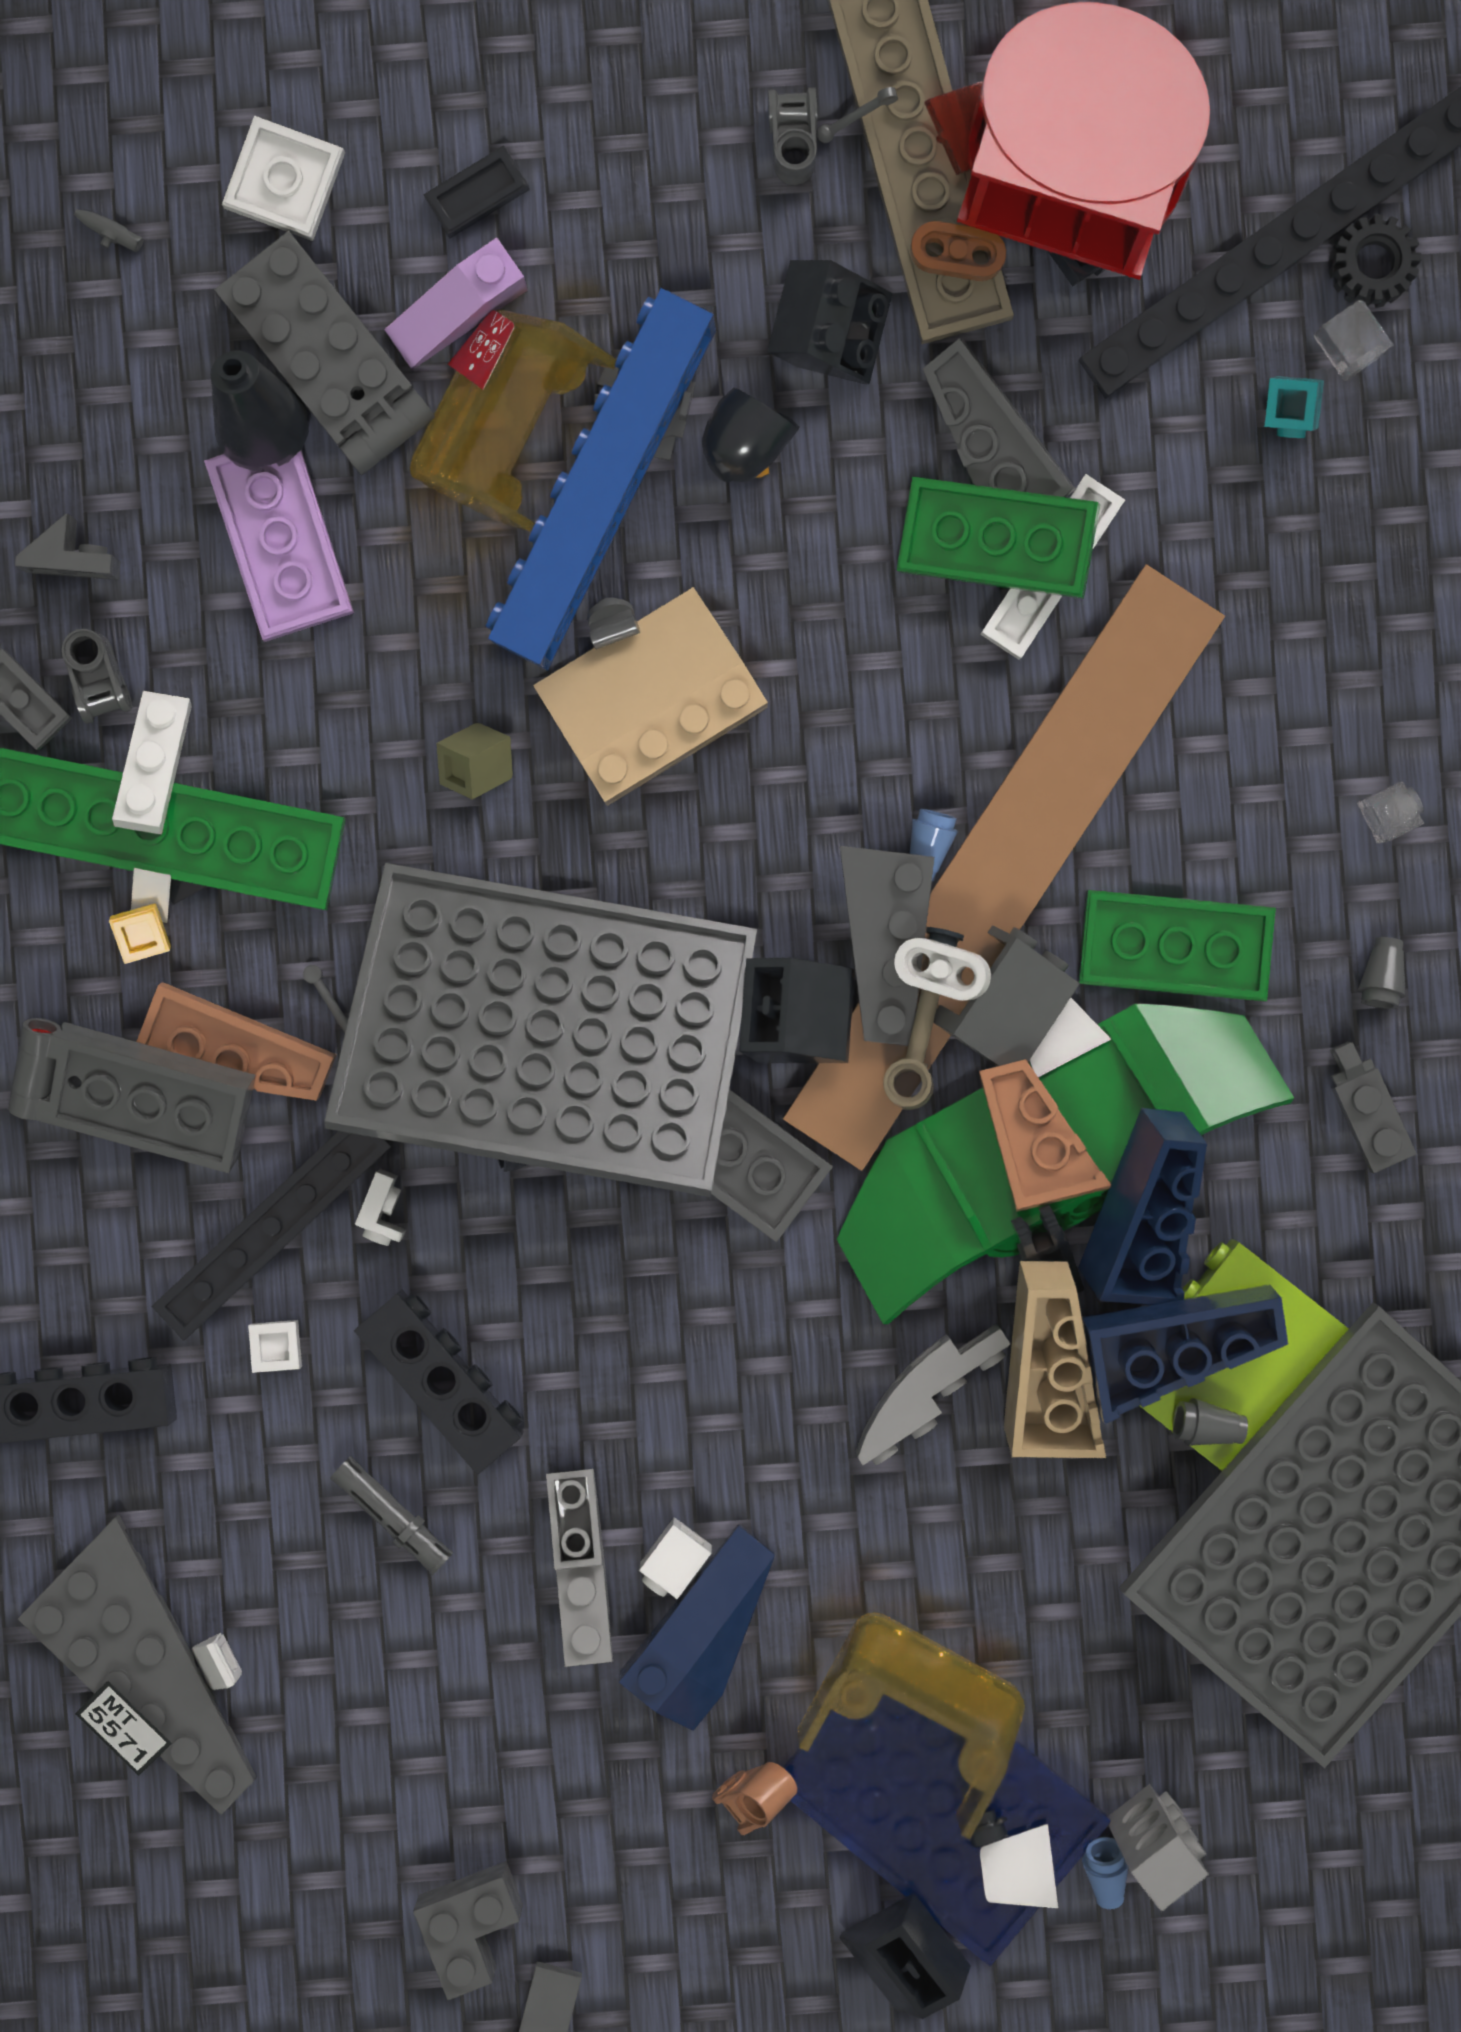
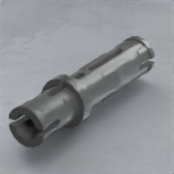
[330,1456,454,1576]

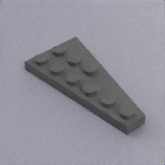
[18,1514,257,1815]

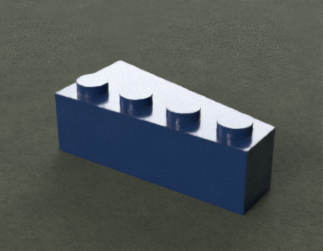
[1078,1108,1207,1305]
[1082,1284,1288,1424]

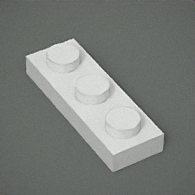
[112,691,192,834]

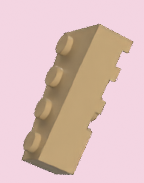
[1004,1261,1106,1458]

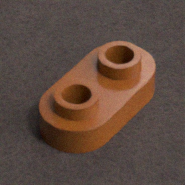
[910,221,1006,281]

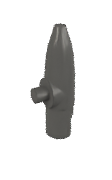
[74,209,144,252]

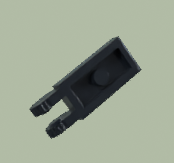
[1011,1204,1084,1293]

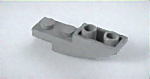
[856,1324,1011,1465]
[546,1469,613,1667]

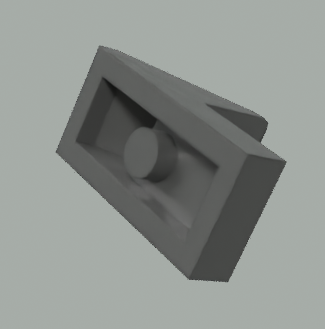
[15,513,121,580]

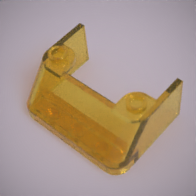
[410,309,617,532]
[797,1612,1025,1840]

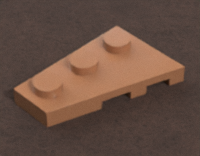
[979,1059,1111,1212]

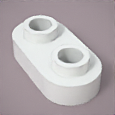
[895,938,991,1000]

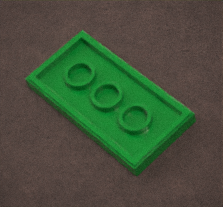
[897,477,1101,599]
[1078,890,1276,1002]

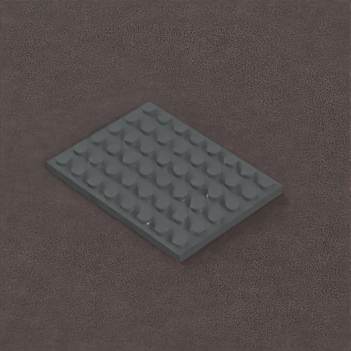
[324,863,757,1197]
[1119,1302,1461,1769]

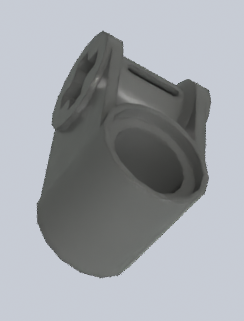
[768,87,817,186]
[62,629,132,724]

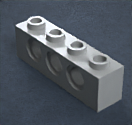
[1105,1784,1209,1912]

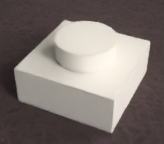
[248,1320,302,1373]

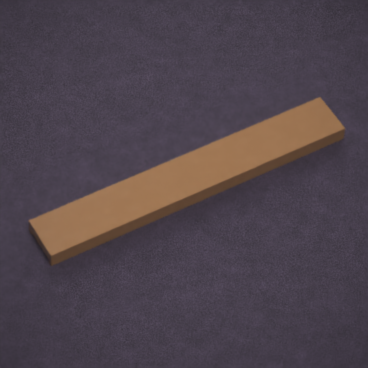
[782,564,1225,1171]

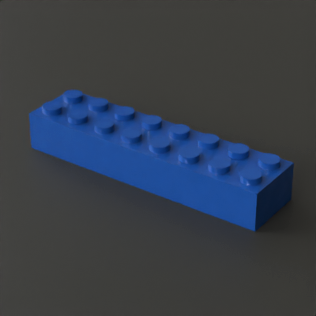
[486,288,716,671]

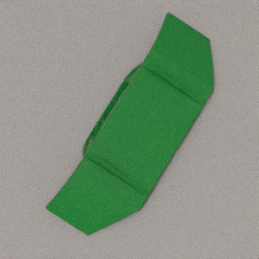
[837,1003,1294,1324]

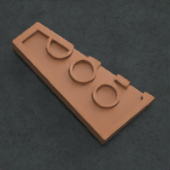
[136,982,337,1101]

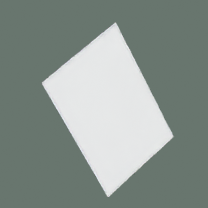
[131,868,171,923]

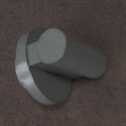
[587,597,640,649]

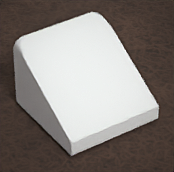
[191,1633,242,1690]

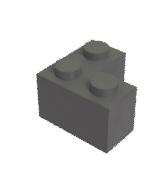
[413,1861,523,2001]

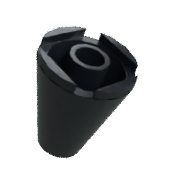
[211,350,309,471]

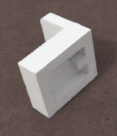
[355,1169,406,1246]

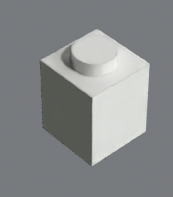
[639,1517,712,1599]

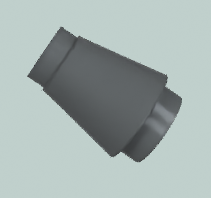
[1358,937,1406,1009]
[1173,1398,1248,1446]

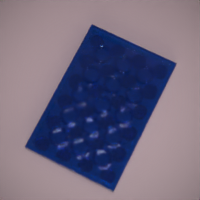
[783,1636,1111,1966]

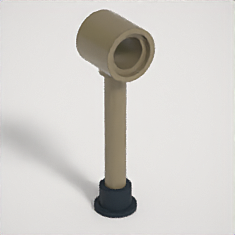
[883,927,964,1110]

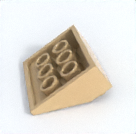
[533,587,768,806]

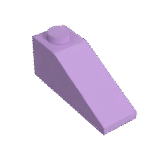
[384,237,528,370]

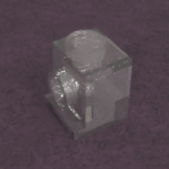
[1357,781,1424,844]

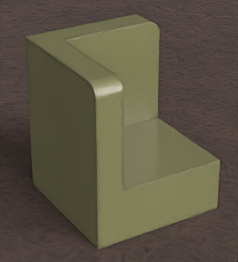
[436,723,513,800]

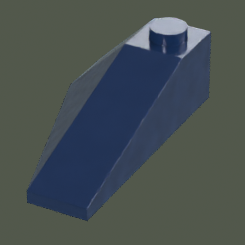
[619,1524,775,1731]

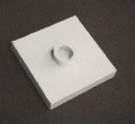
[222,116,345,241]

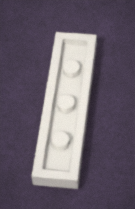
[980,474,1125,660]

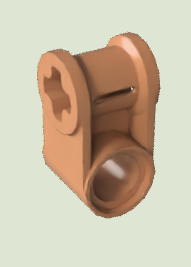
[712,1762,797,1835]

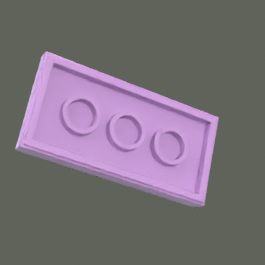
[204,450,354,642]

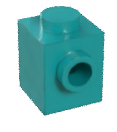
[1264,376,1324,438]

